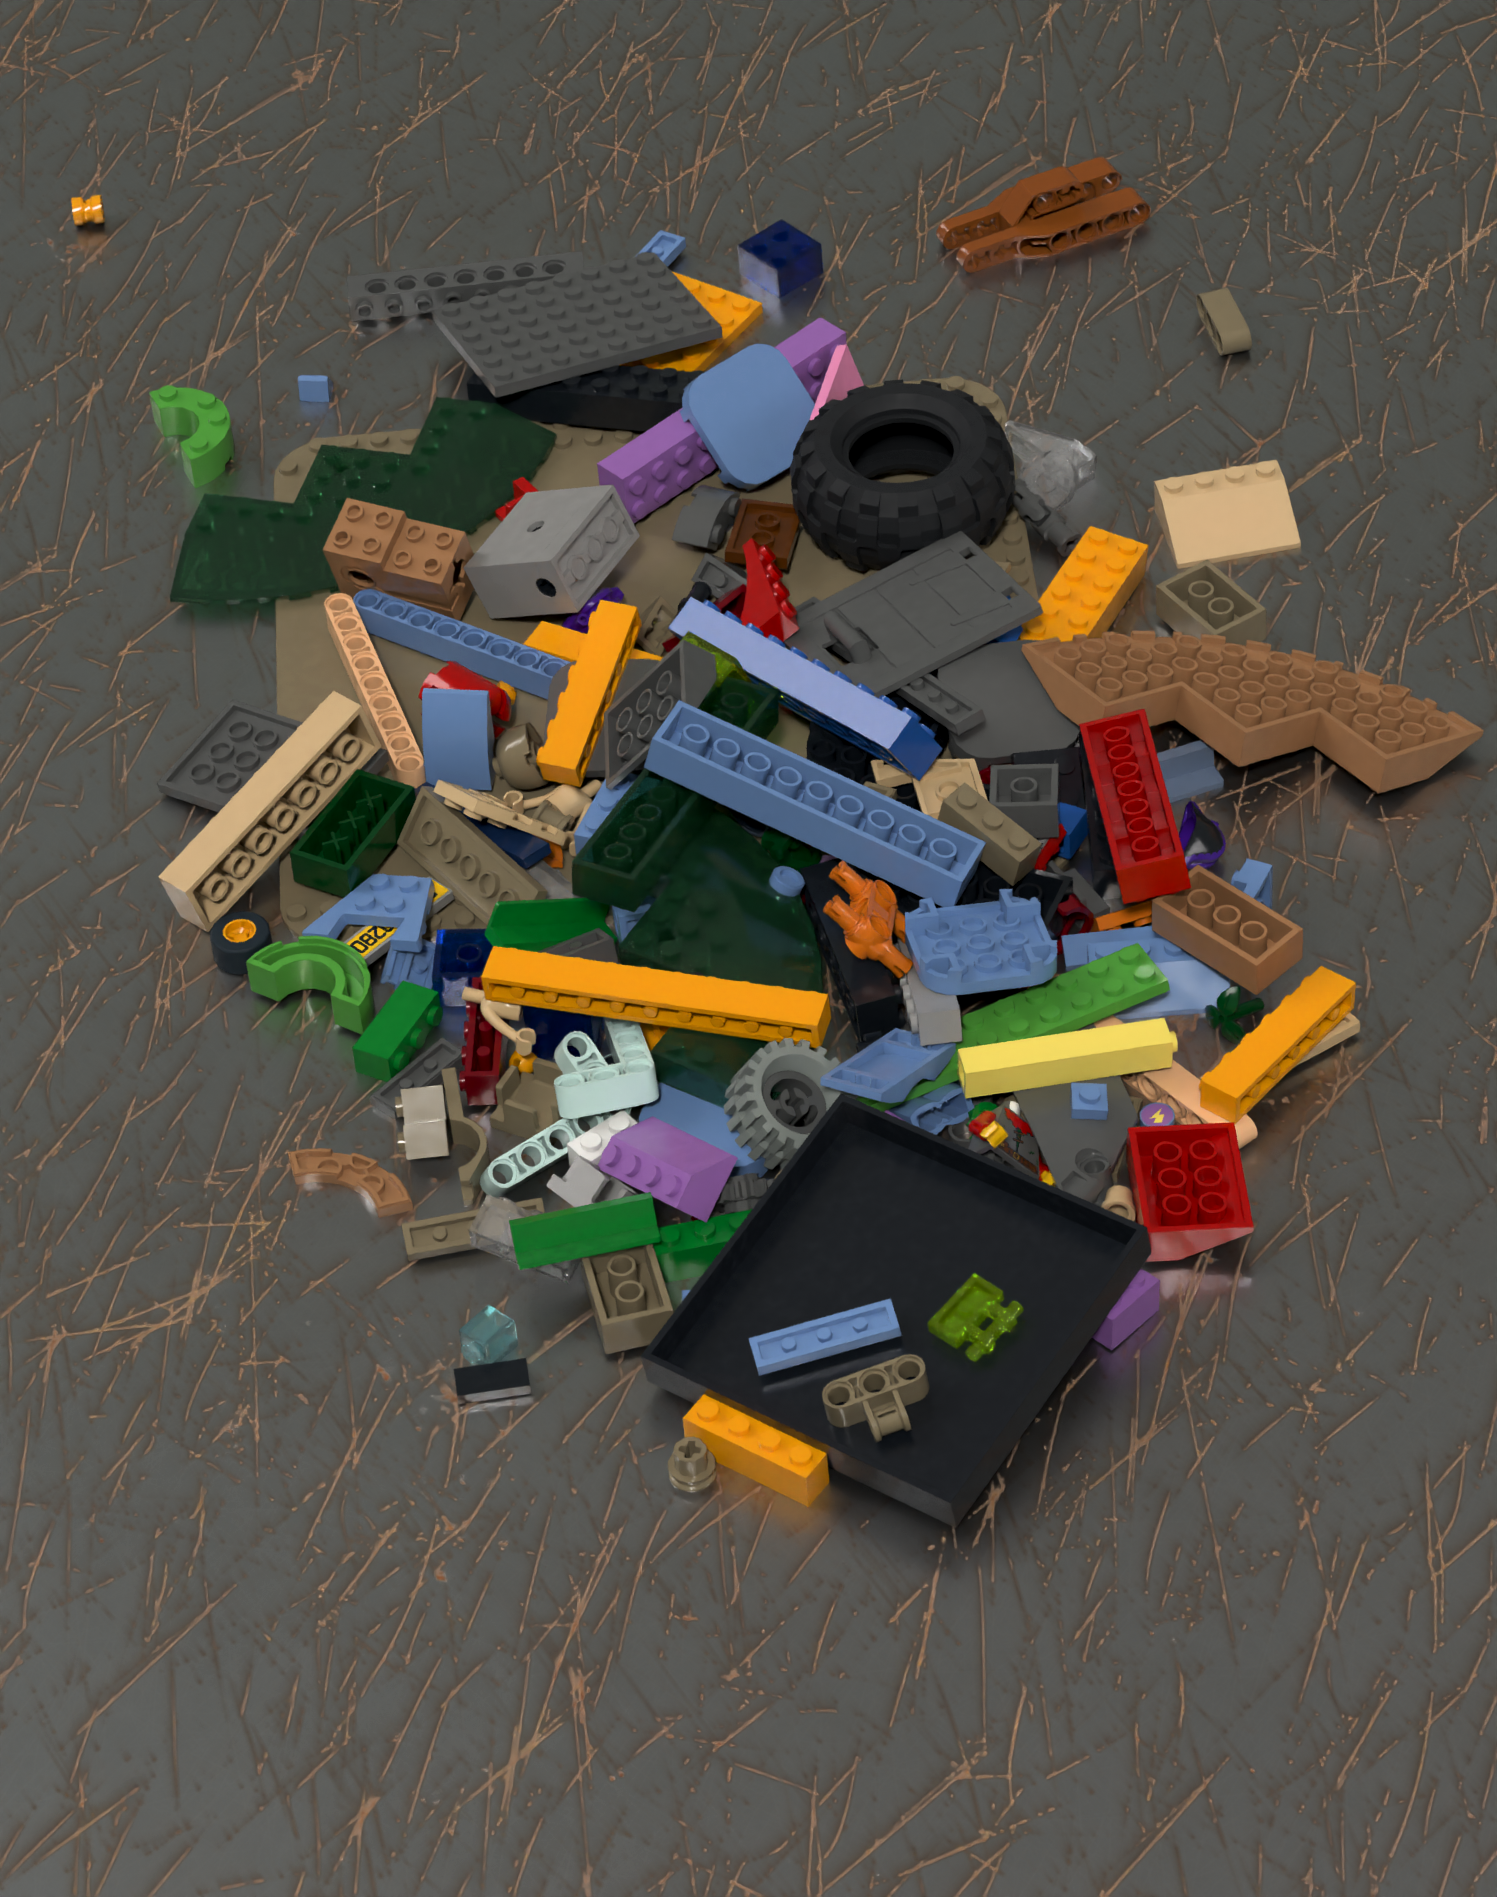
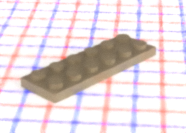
[397,786,548,925]

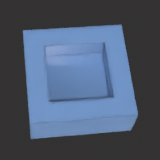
[1070,1083,1108,1120]

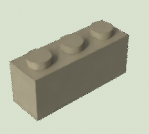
[938,782,1042,886]

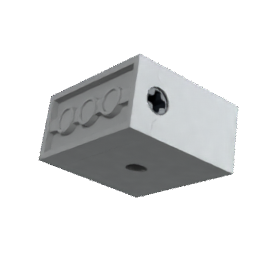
[463,485,640,619]

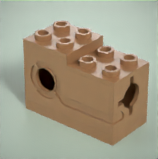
[323,498,474,621]

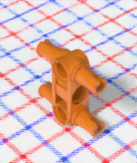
[823,861,913,978]

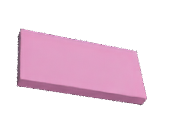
[809,344,864,420]

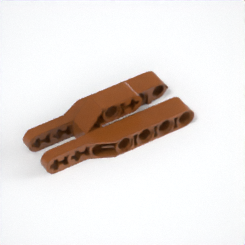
[936,157,1151,273]

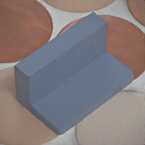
[1157,740,1224,803]

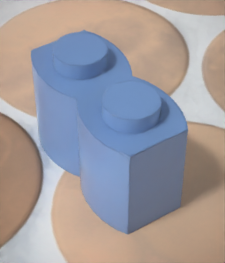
[889,1082,974,1135]

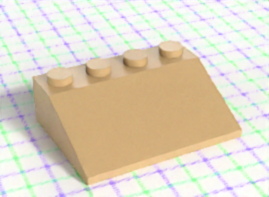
[1154,460,1301,569]

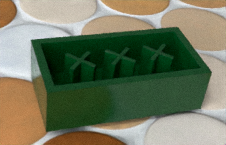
[289,769,416,898]

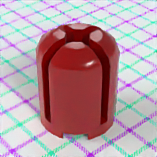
[418,661,512,741]

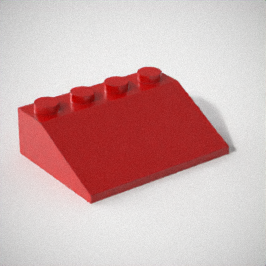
[1126,1122,1254,1262]

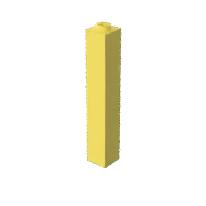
[957,1018,1178,1099]

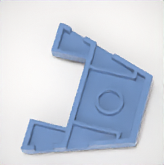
[302,874,435,952]

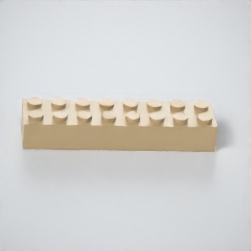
[158,691,381,932]

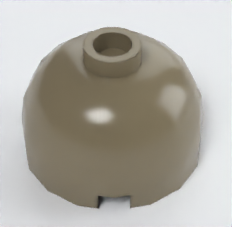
[492,722,550,790]

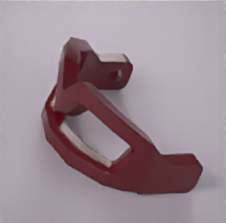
[1057,893,1094,956]

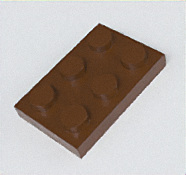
[725,499,801,569]

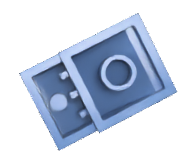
[422,688,496,790]

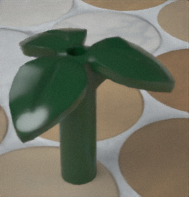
[1205,986,1264,1045]

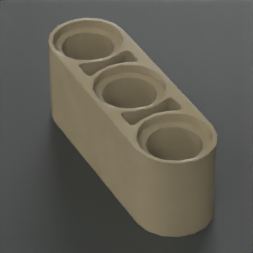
[1196,288,1252,356]

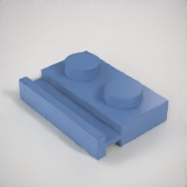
[380,938,442,990]

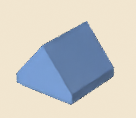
[298,375,334,402]

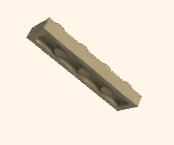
[401,1197,545,1261]

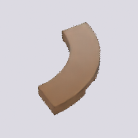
[287,1148,413,1218]

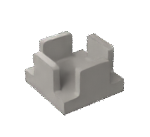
[546,1156,638,1207]

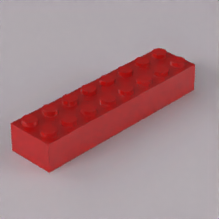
[1079,709,1191,904]

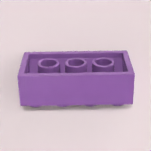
[598,1116,738,1223]

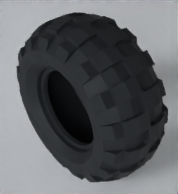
[790,379,1015,572]

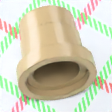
[1101,1185,1136,1221]

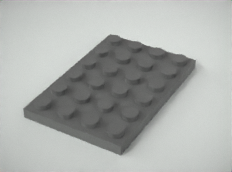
[157,699,389,840]

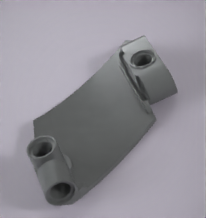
[1012,1023,1139,1204]

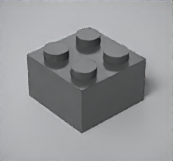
[989,764,1060,839]

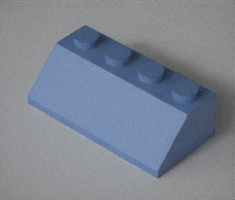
[1087,938,1230,1019]

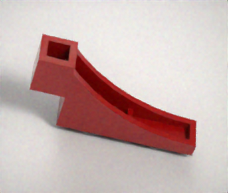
[727,538,800,695]

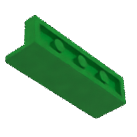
[484,897,618,952]
[509,1192,661,1270]

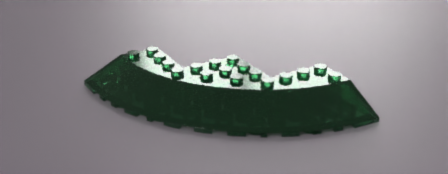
[170,397,557,605]
[587,781,823,1109]

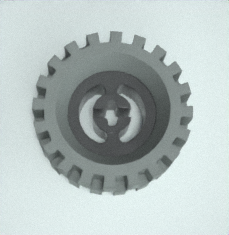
[724,1038,858,1170]

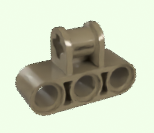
[822,1354,930,1443]

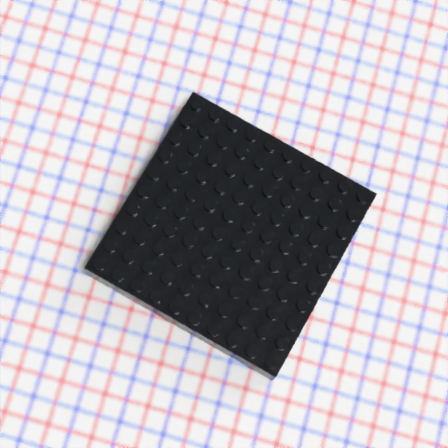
[640,1094,1151,1528]

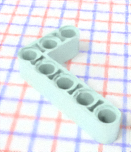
[554,1017,659,1119]
[480,1031,632,1198]

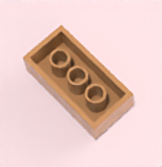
[1152,865,1303,995]

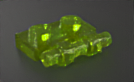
[927,1273,1024,1362]

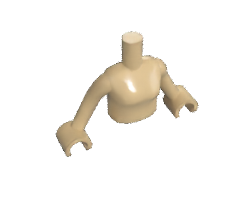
[504,779,602,856]
[462,987,536,1056]

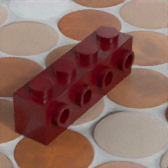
[459,977,509,1105]

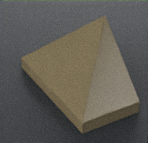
[636,596,677,656]

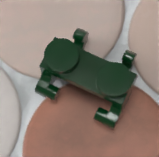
[761,828,822,873]

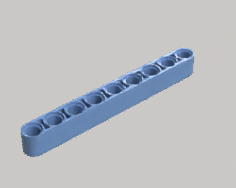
[353,589,570,700]

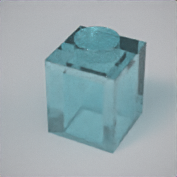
[459,1304,518,1365]

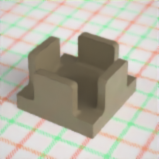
[490,1058,564,1146]

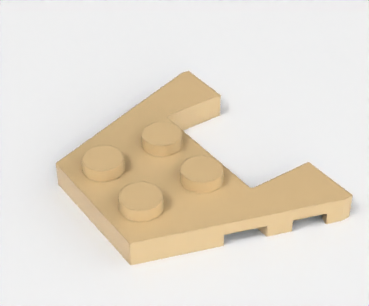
[871,759,987,820]
[433,779,568,846]

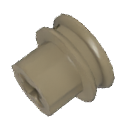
[668,1437,716,1492]

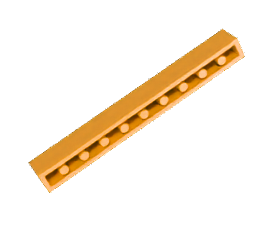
[481,946,831,1048]

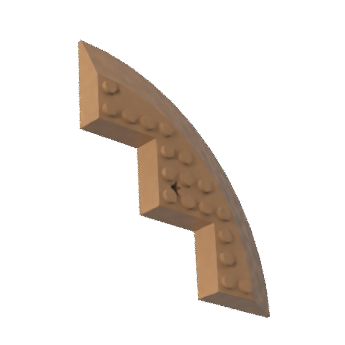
[1021,631,1484,793]

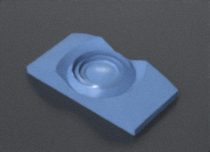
[821,1028,956,1103]

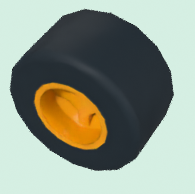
[210,911,272,975]

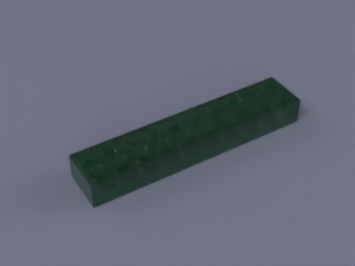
[572,674,779,913]

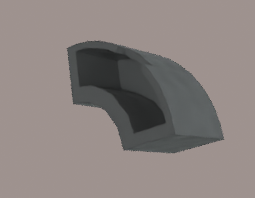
[672,485,741,551]

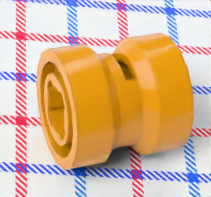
[72,195,105,226]

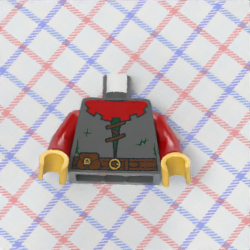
[968,1101,1055,1187]

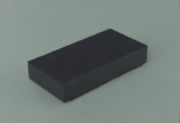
[454,1358,531,1404]

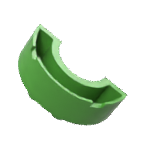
[149,385,235,488]
[246,936,375,1034]

